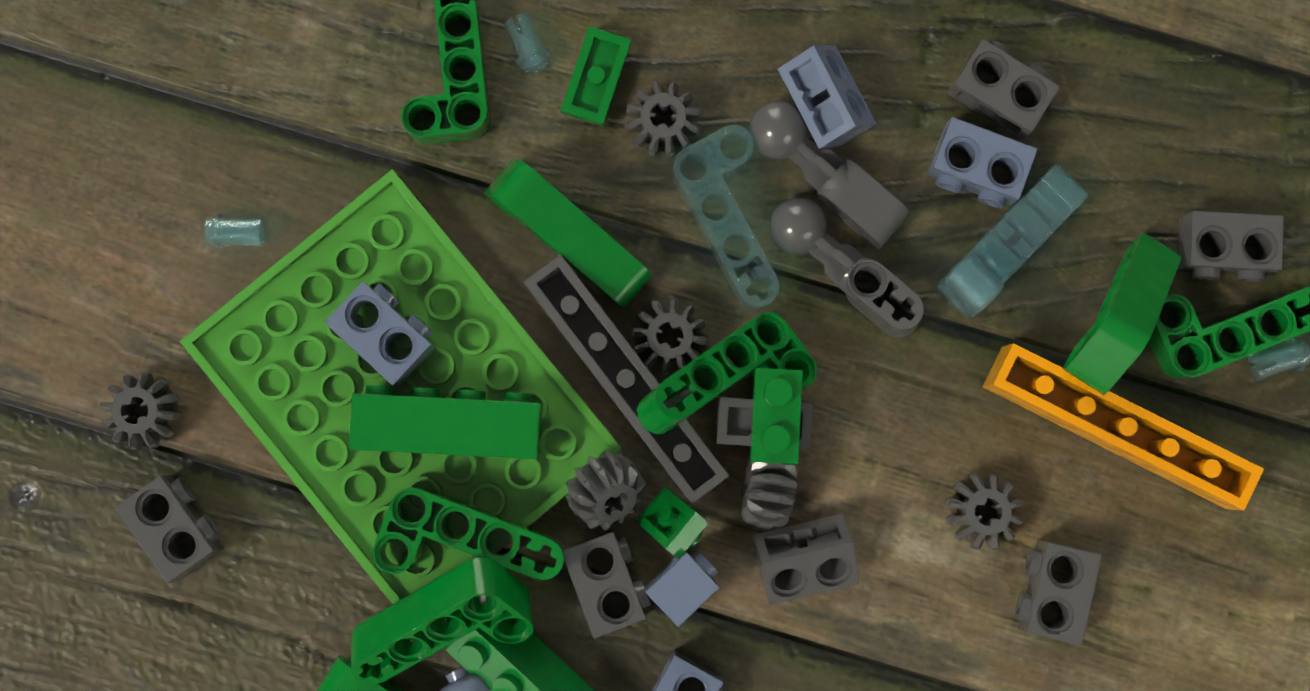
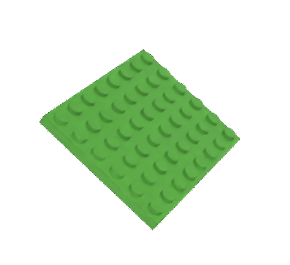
[179,169,622,604]

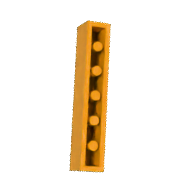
[982,343,1264,511]

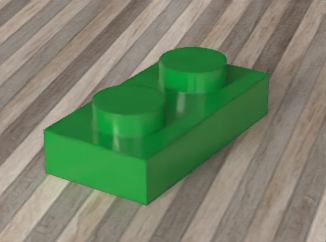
[560,26,632,128]
[750,368,803,465]
[636,486,708,559]

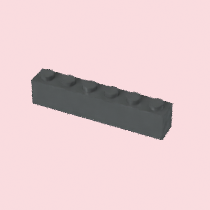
[524,254,729,504]

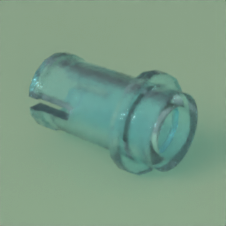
[504,13,551,74]
[204,213,264,249]
[1248,338,1310,381]

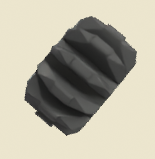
[625,81,701,158]
[631,298,708,376]
[99,372,182,450]
[566,450,646,531]
[740,457,798,529]
[945,473,1024,550]

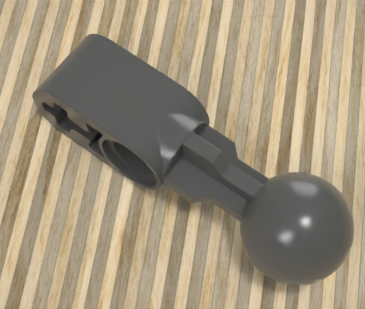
[749,101,910,249]
[769,197,924,338]

